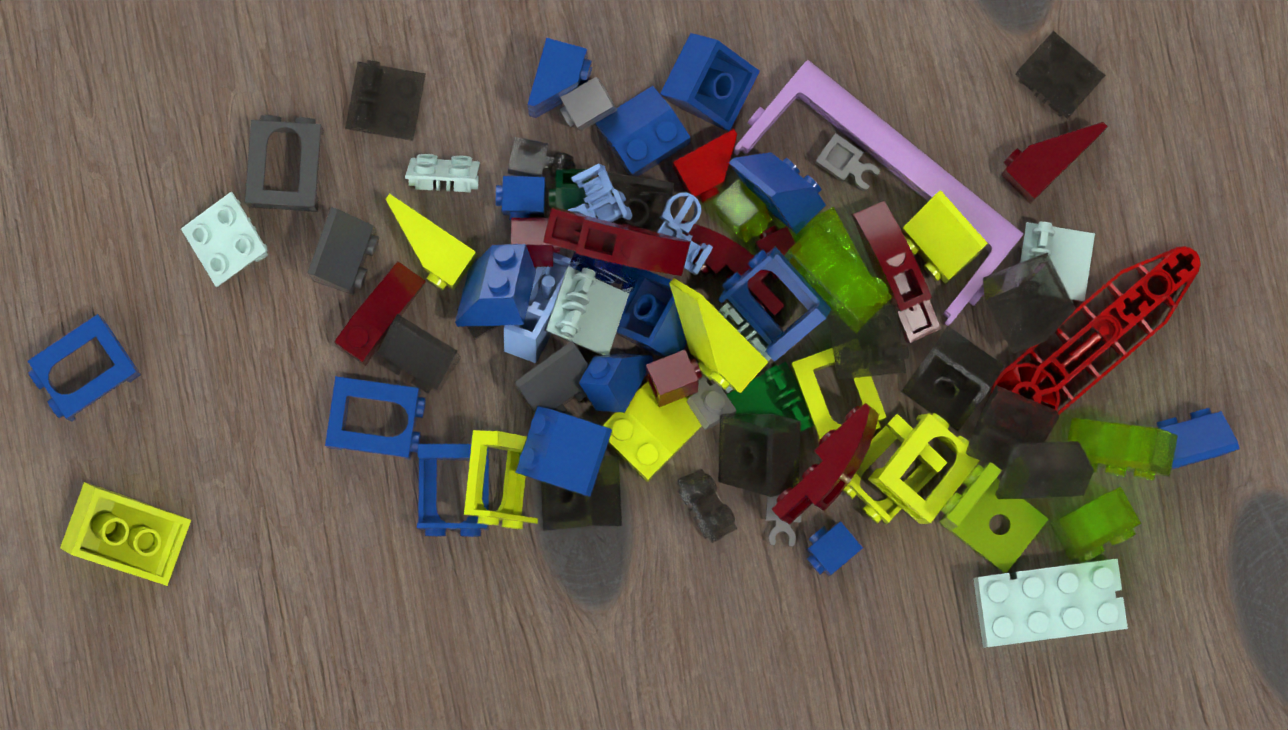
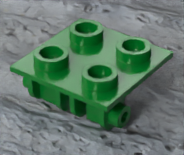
[726,361,814,456]

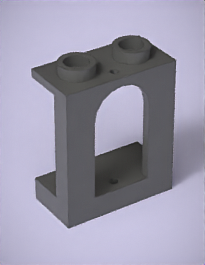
[245,115,324,212]

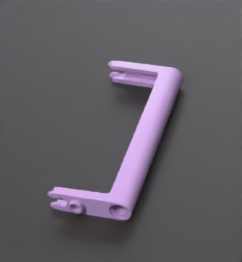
[734,60,1024,326]

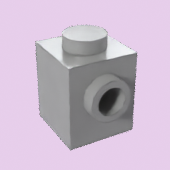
[560,77,617,131]

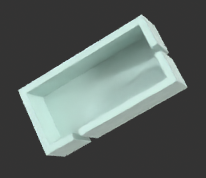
[973,559,1128,648]

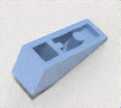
[504,253,579,363]

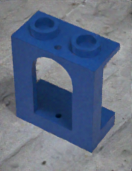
[718,246,831,362]
[28,314,141,422]
[325,376,426,460]
[417,444,489,537]

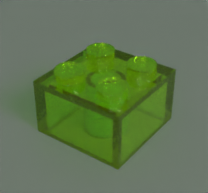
[1050,486,1142,562]

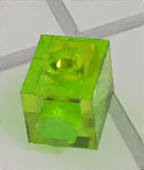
[713,179,771,243]

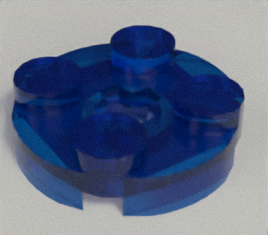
[569,251,639,292]

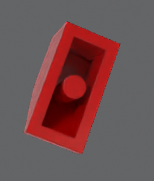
[673,129,737,204]

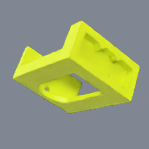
[790,339,887,443]
[868,413,981,524]
[843,414,948,524]
[464,430,538,529]

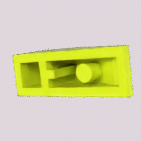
[386,193,477,290]

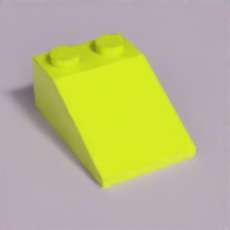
[901,190,988,284]
[669,278,768,393]
[603,381,702,482]
[60,482,191,586]

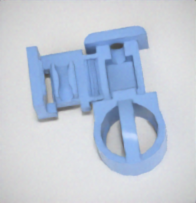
[568,164,632,222]
[657,192,713,275]

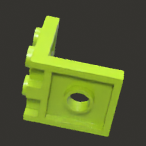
[939,462,1049,574]

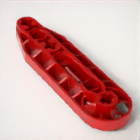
[989,246,1201,434]

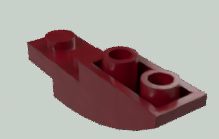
[851,201,941,343]
[543,207,691,276]
[669,221,784,319]
[771,403,879,525]

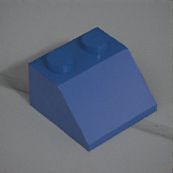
[660,33,760,131]
[527,38,592,118]
[595,86,691,181]
[729,152,826,234]
[455,244,536,327]
[616,269,687,358]
[515,406,612,497]
[1149,408,1240,473]

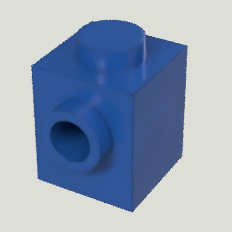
[496,176,546,221]
[806,521,863,576]

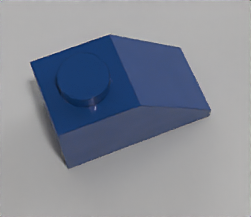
[579,353,653,413]

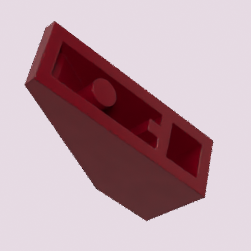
[1001,122,1108,204]
[334,261,426,366]

